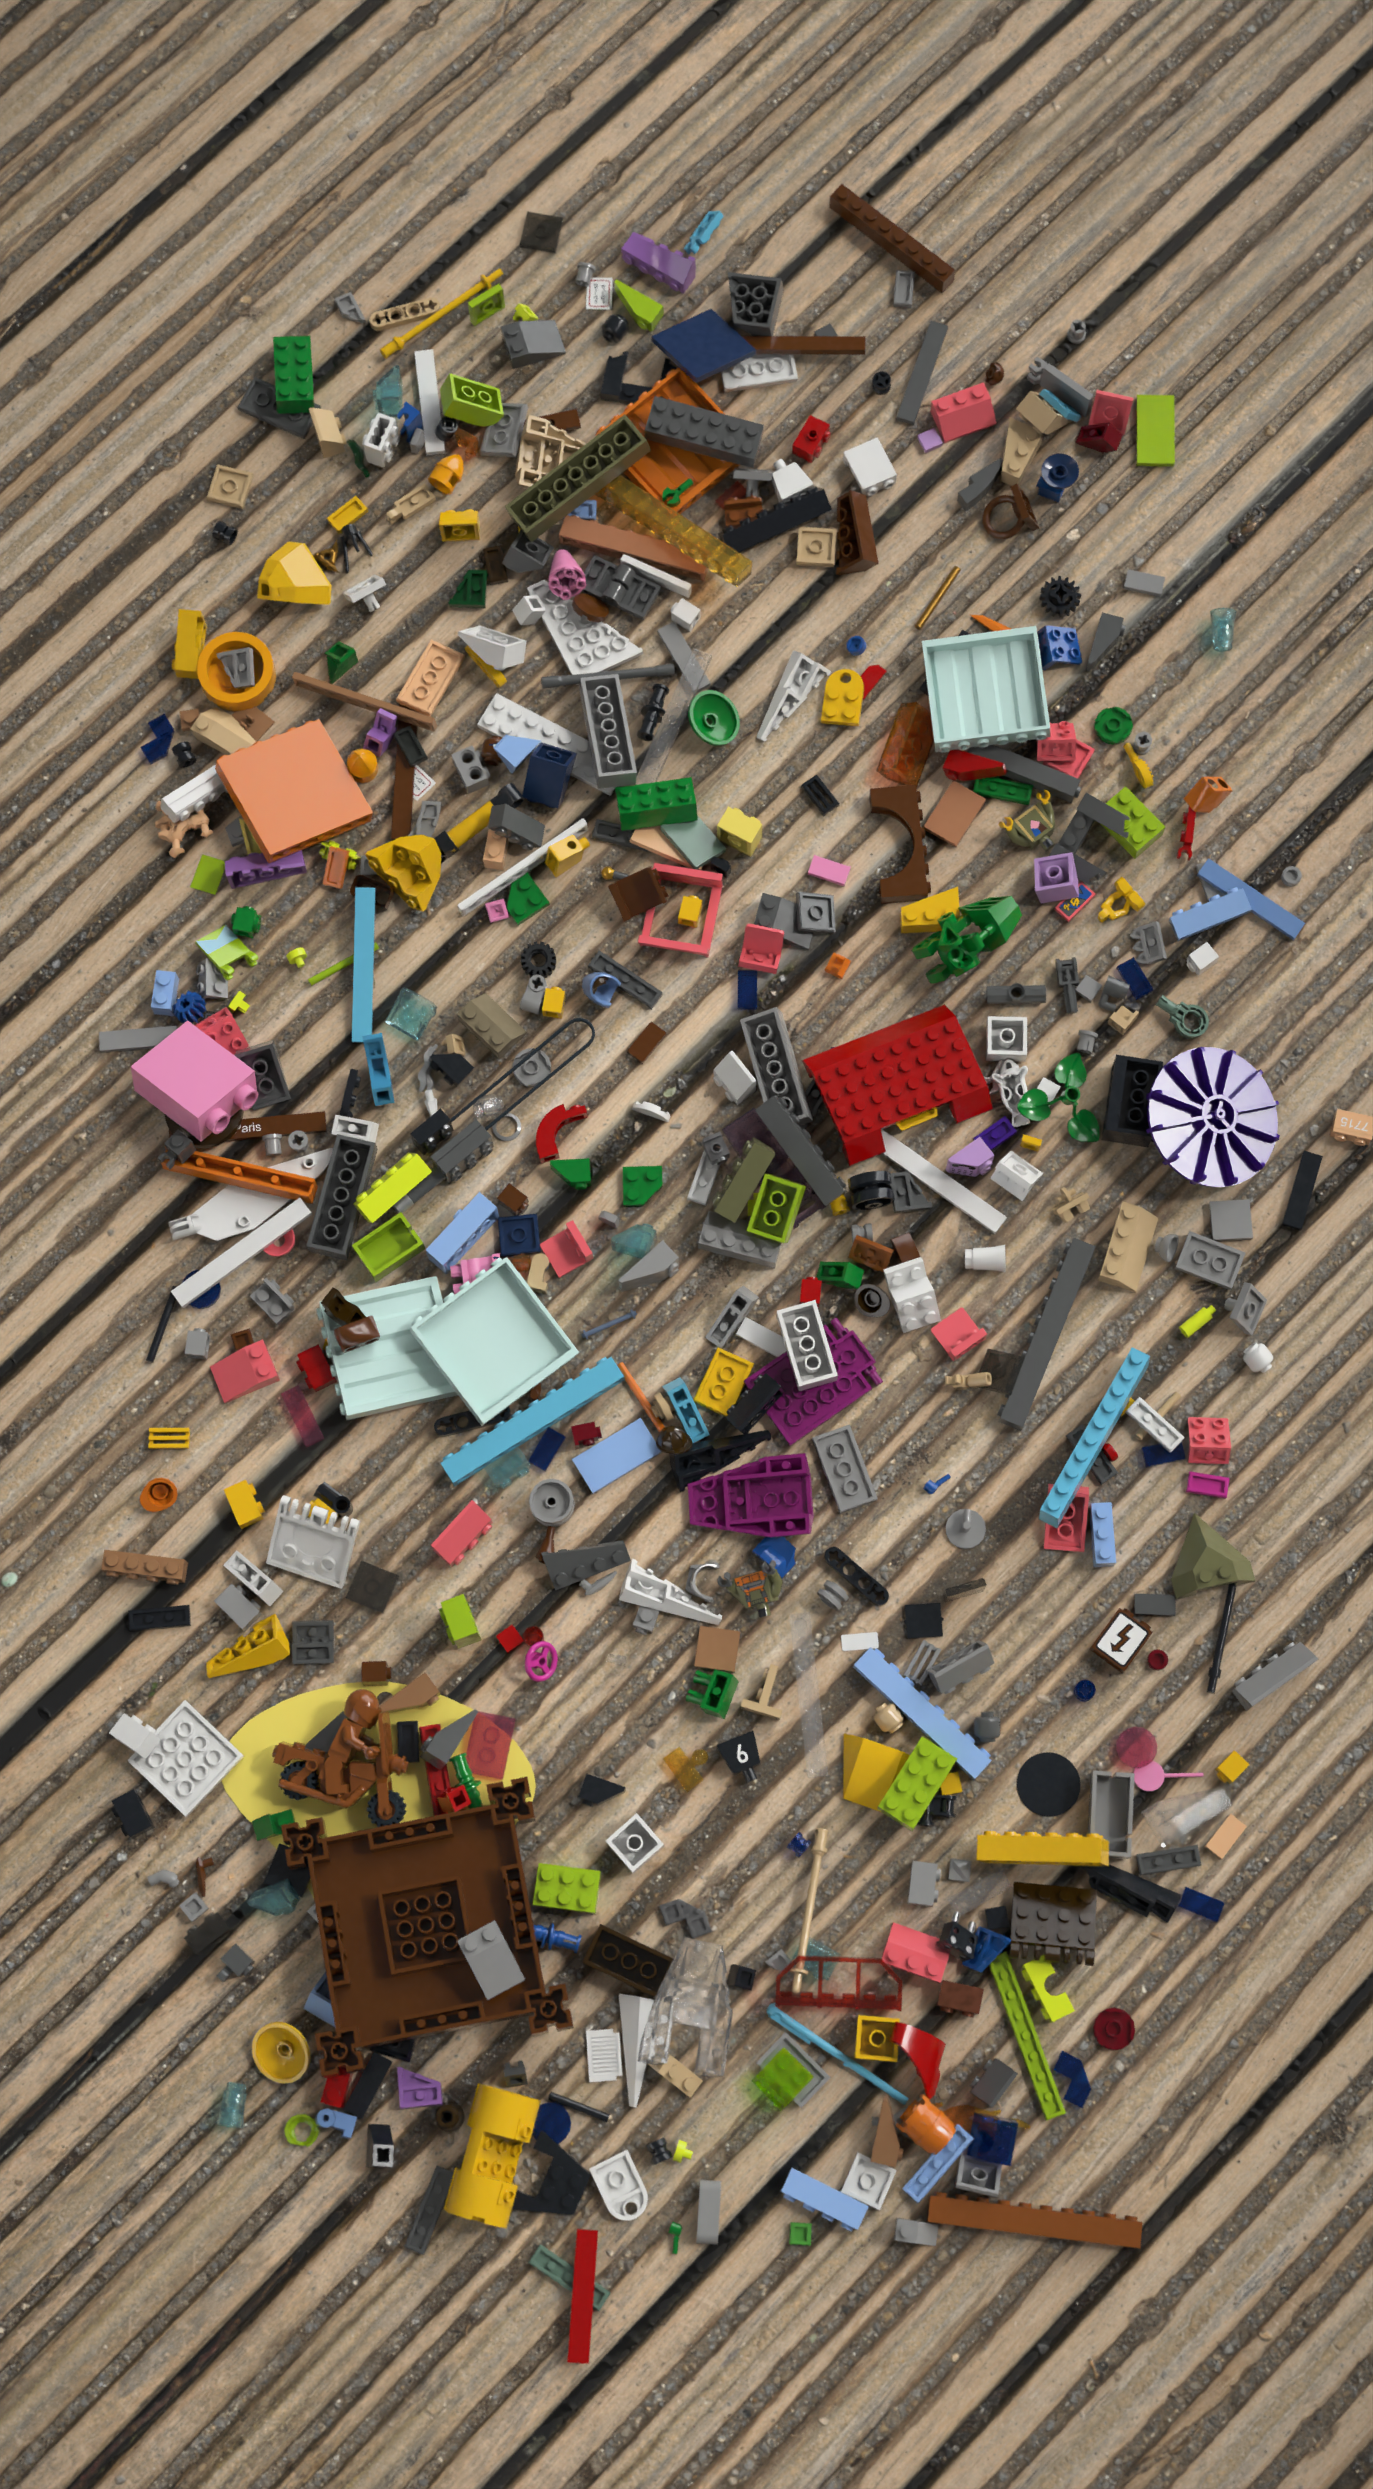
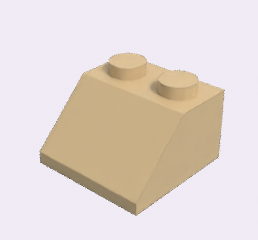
[309,408,347,458]

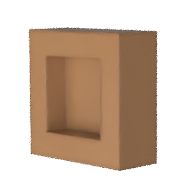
[179,709,200,732]

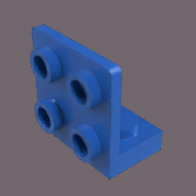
[1037,625,1082,671]

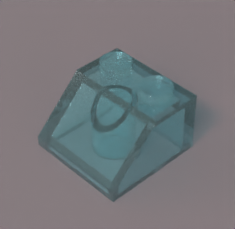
[373,365,403,417]
[611,1224,657,1259]

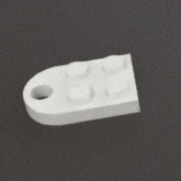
[589,2150,648,2220]

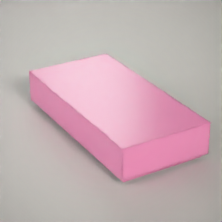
[808,855,851,886]

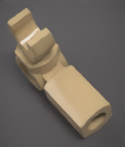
[945,1372,992,1390]

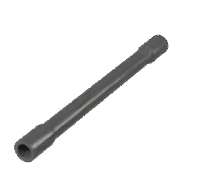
[541,664,674,689]

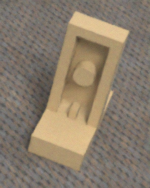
[741,1664,782,1720]
[647,2046,703,2098]

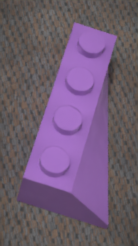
[621,232,696,294]
[225,850,307,889]

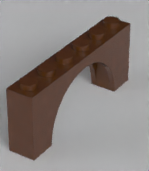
[869,785,931,904]

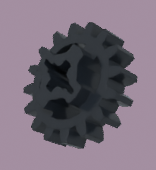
[1039,576,1081,618]

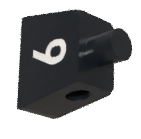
[717,1730,761,1783]

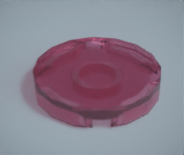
[1116,1727,1157,1769]

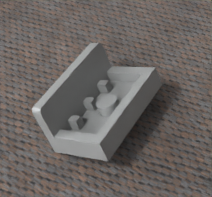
[196,958,228,1000]

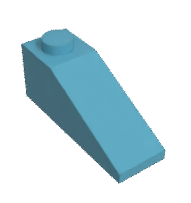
[662,1377,710,1443]

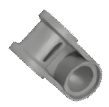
[520,975,548,1015]

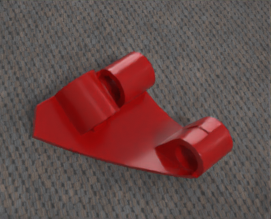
[890,2022,946,2099]

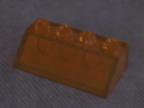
[876,702,934,788]

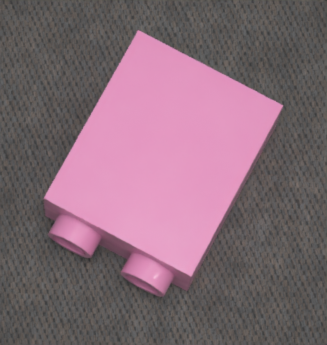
[131,1021,258,1141]

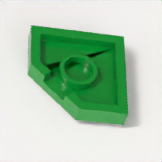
[507,872,550,926]
[623,1166,663,1207]

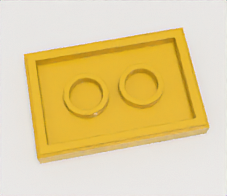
[693,1347,754,1417]

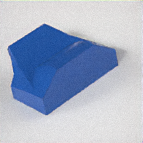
[752,1537,796,1579]

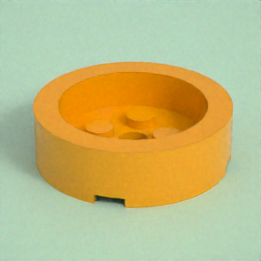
[197,632,276,712]

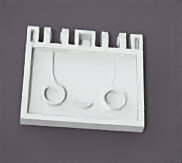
[266,1495,360,1589]

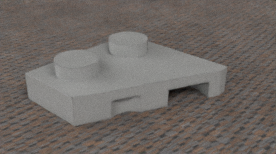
[217,647,255,689]

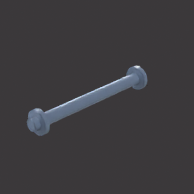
[581,1309,637,1340]

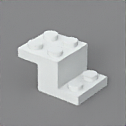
[883,1257,941,1333]

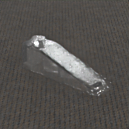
[1141,1787,1233,1847]

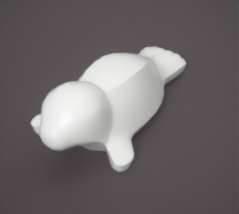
[991,1059,1030,1127]

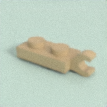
[386,483,436,525]

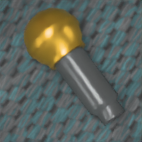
[601,866,629,880]

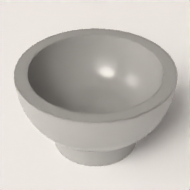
[1155,1234,1178,1262]

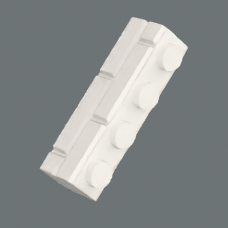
[160,765,228,823]

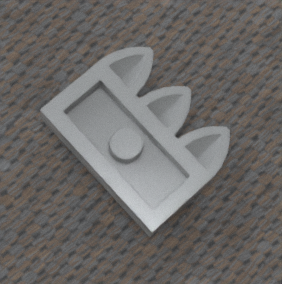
[1130,921,1167,965]

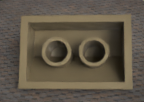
[457,993,527,1060]

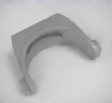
[685,1562,720,1602]

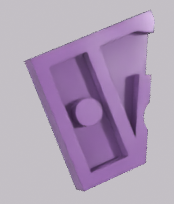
[397,2067,443,2109]

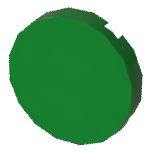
[1094,707,1133,744]

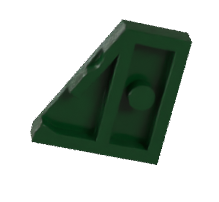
[449,570,487,608]

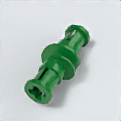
[449,1752,483,1809]

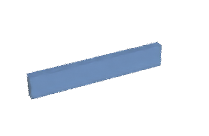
[1197,858,1305,940]

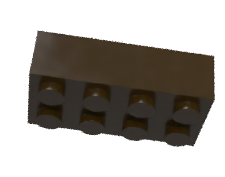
[582,1924,676,1999]

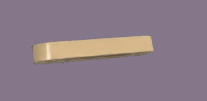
[370,298,440,331]

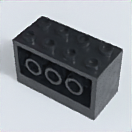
[1101,1054,1163,1148]

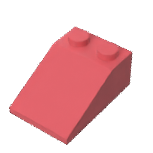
[210,1339,280,1403]
[1044,1484,1089,1552]

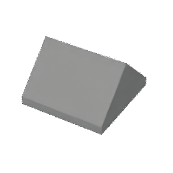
[954,2154,1002,2197]

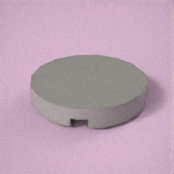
[512,1048,551,1087]

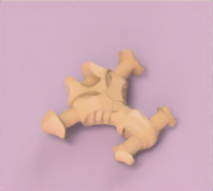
[155,801,213,858]

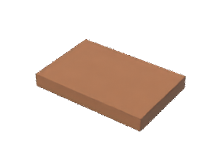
[924,780,986,847]

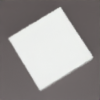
[841,2152,897,2210]

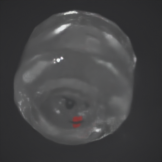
[473,1093,504,1122]

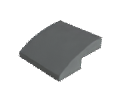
[292,1620,334,1664]

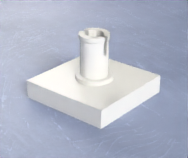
[342,575,386,612]

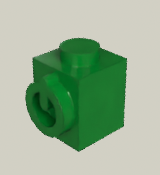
[231,906,261,938]

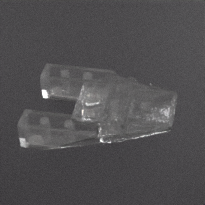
[638,1937,733,2078]

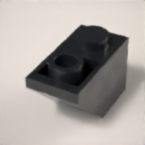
[429,1054,474,1087]
[366,2124,394,2168]

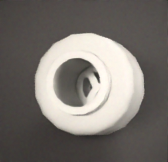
[1243,1342,1273,1373]

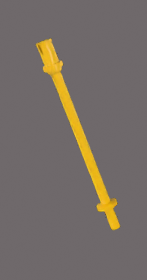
[379,268,503,359]

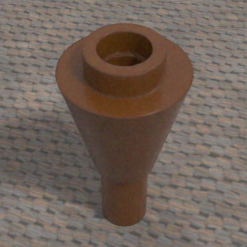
[535,1526,555,1564]

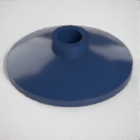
[1041,453,1079,489]

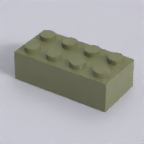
[712,1137,775,1223]

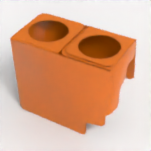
[1184,777,1233,813]

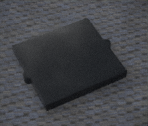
[904,1603,944,1639]

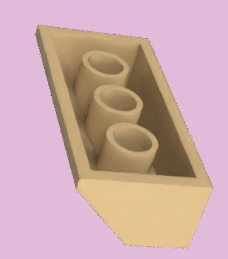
[1098,1202,1158,1292]

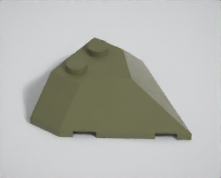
[1171,1513,1256,1599]

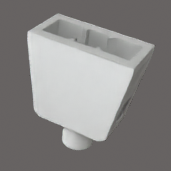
[772,459,814,503]

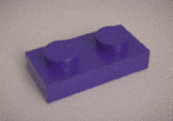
[973,1116,1017,1151]

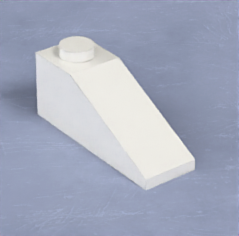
[223,1551,283,1606]

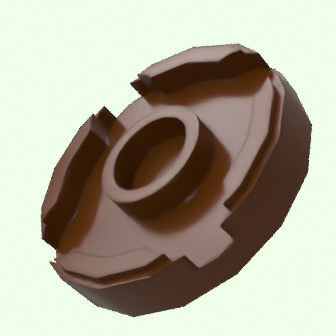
[572,594,609,623]

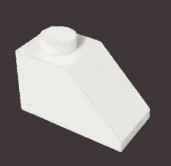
[331,1115,379,1143]

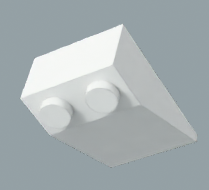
[458,626,526,670]

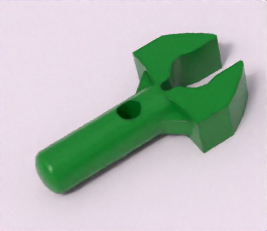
[662,479,693,507]

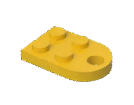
[821,669,864,726]

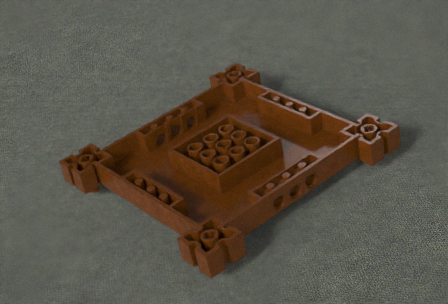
[281,1777,574,2079]

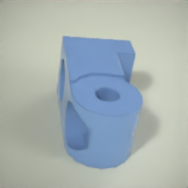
[315,2109,357,2139]

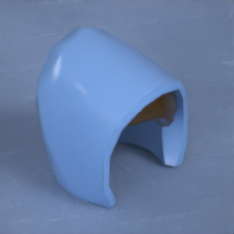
[582,972,621,1008]

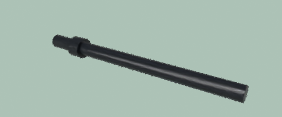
[1207,1583,1237,1694]

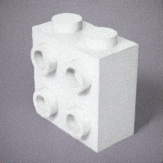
[362,413,400,468]

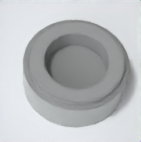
[1281,866,1302,887]

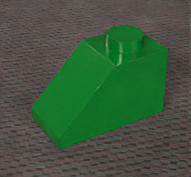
[550,1158,591,1190]
[816,1261,864,1289]

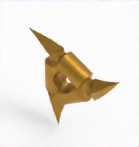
[313,539,341,574]

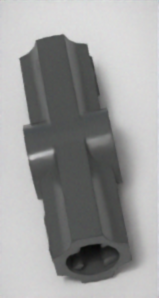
[986,983,1046,1006]

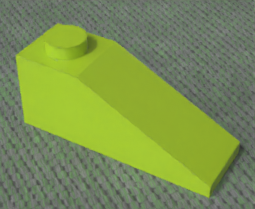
[614,279,664,332]

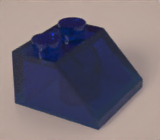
[966,2112,1018,2166]

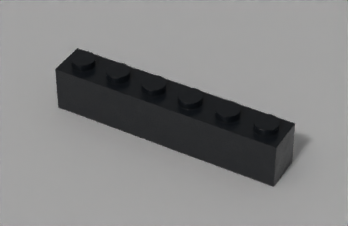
[718,486,832,556]

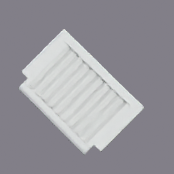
[586,2029,623,2082]

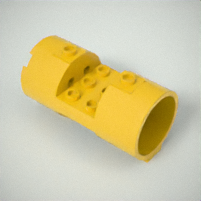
[444,2083,541,2228]

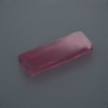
[281,1385,325,1447]

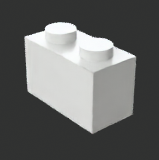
[109,1713,161,1760]

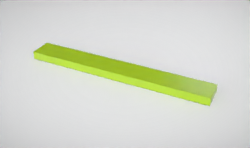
[989,1951,1066,2120]

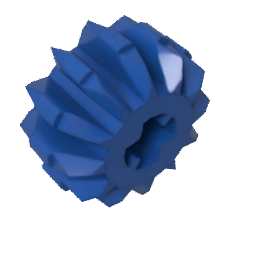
[173,991,207,1024]

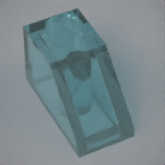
[247,1879,300,1916]

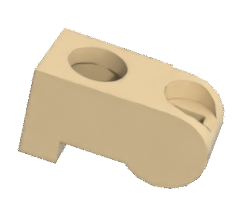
[527,1253,550,1294]

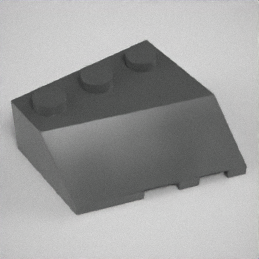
[727,272,784,336]

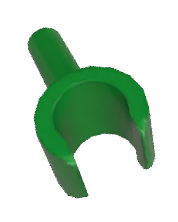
[669,2222,682,2254]

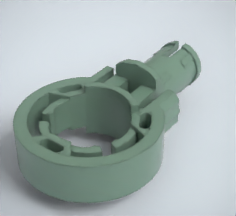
[1156,995,1209,1039]

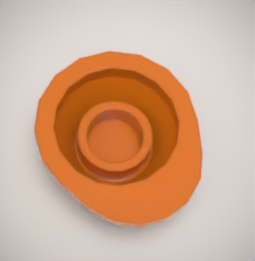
[140,1477,178,1512]

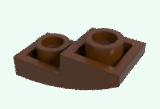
[890,1232,920,1264]

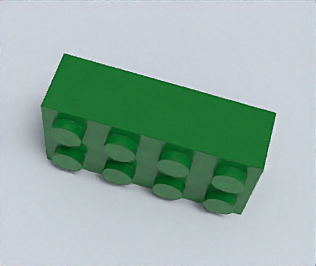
[273,336,314,414]
[615,777,698,831]

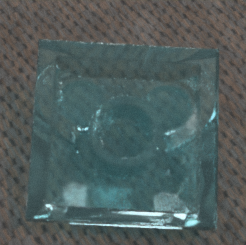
[385,988,437,1041]

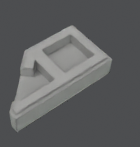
[334,292,366,324]

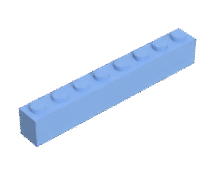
[853,1647,991,1781]

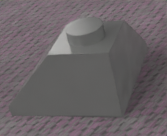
[502,530,554,573]

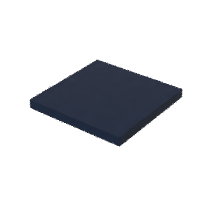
[651,309,756,383]

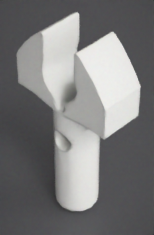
[984,1060,1004,1095]

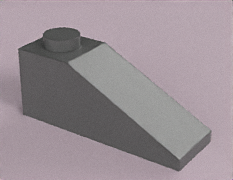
[1086,612,1126,672]

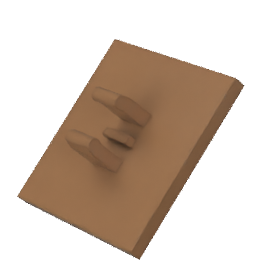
[232,707,275,742]

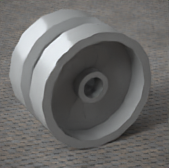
[529,1479,575,1527]

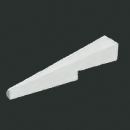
[757,650,831,742]
[619,1559,722,1625]
[619,1994,660,2108]

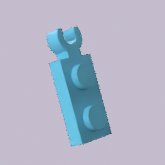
[684,211,724,254]

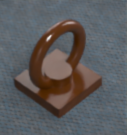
[982,484,1039,539]

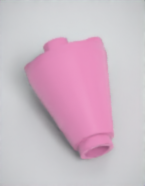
[548,549,586,600]

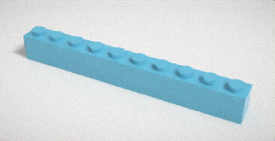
[1039,1347,1150,1528]
[441,1357,625,1487]

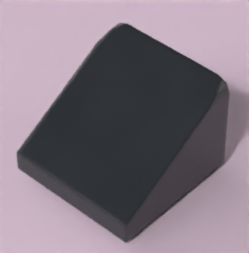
[727,1964,756,1991]

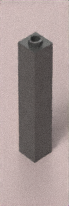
[967,745,1082,803]

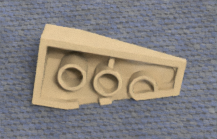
[191,707,256,755]

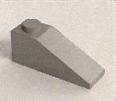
[705,1286,759,1349]

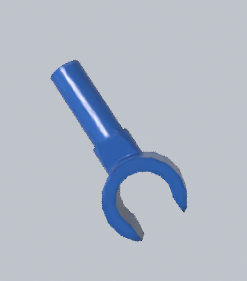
[923,1474,951,1494]

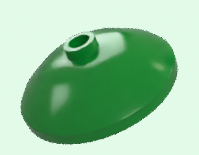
[688,690,740,746]

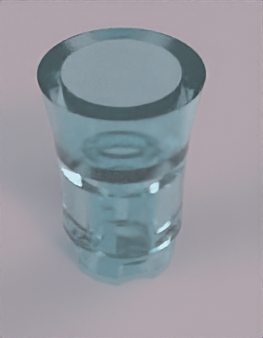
[1210,608,1237,652]
[215,2082,247,2129]

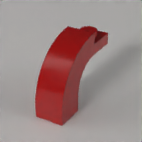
[536,1104,588,1164]

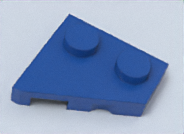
[962,1926,1012,1973]

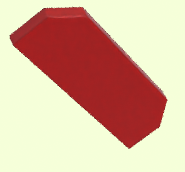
[860,665,887,700]

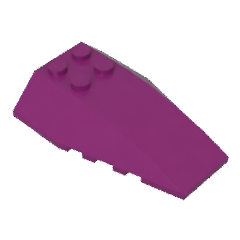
[688,1453,814,1538]

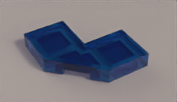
[140,713,175,765]
[1053,2051,1091,2109]

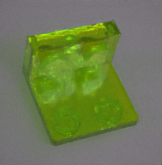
[752,2047,813,2111]

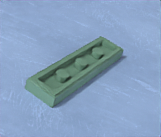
[528,2244,611,2311]

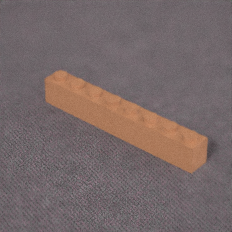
[559,515,710,581]

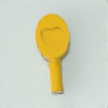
[1123,743,1154,789]

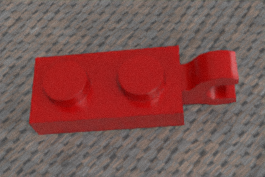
[1177,806,1196,860]

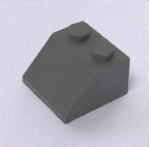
[970,2058,1018,2108]

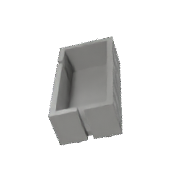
[1088,1770,1135,1859]

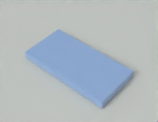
[572,1418,662,1494]

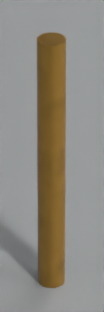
[915,566,961,630]

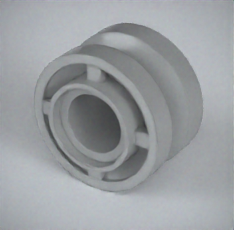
[817,1580,849,1611]

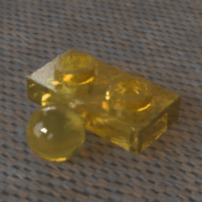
[663,1747,708,1792]

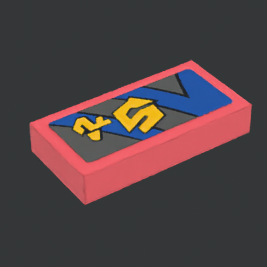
[1054,881,1096,922]

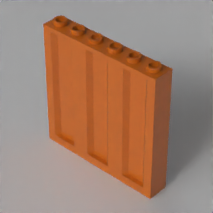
[596,367,740,523]

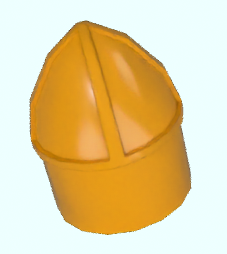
[428,454,464,495]
[347,749,378,783]

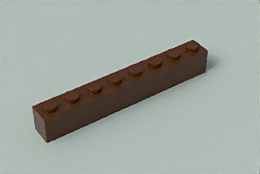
[829,184,955,293]

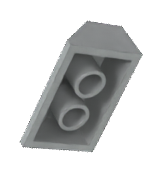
[926,1640,994,1694]

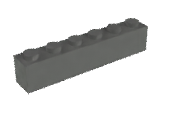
[755,1096,847,1206]

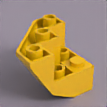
[257,542,332,605]
[365,835,441,912]

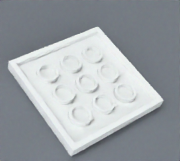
[127,1700,244,1817]

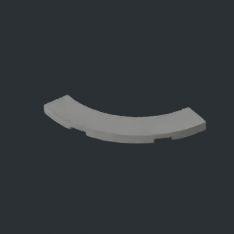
[360,801,442,875]

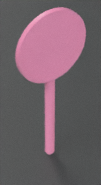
[1134,1760,1204,1791]

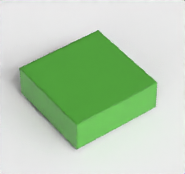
[789,2222,812,2246]

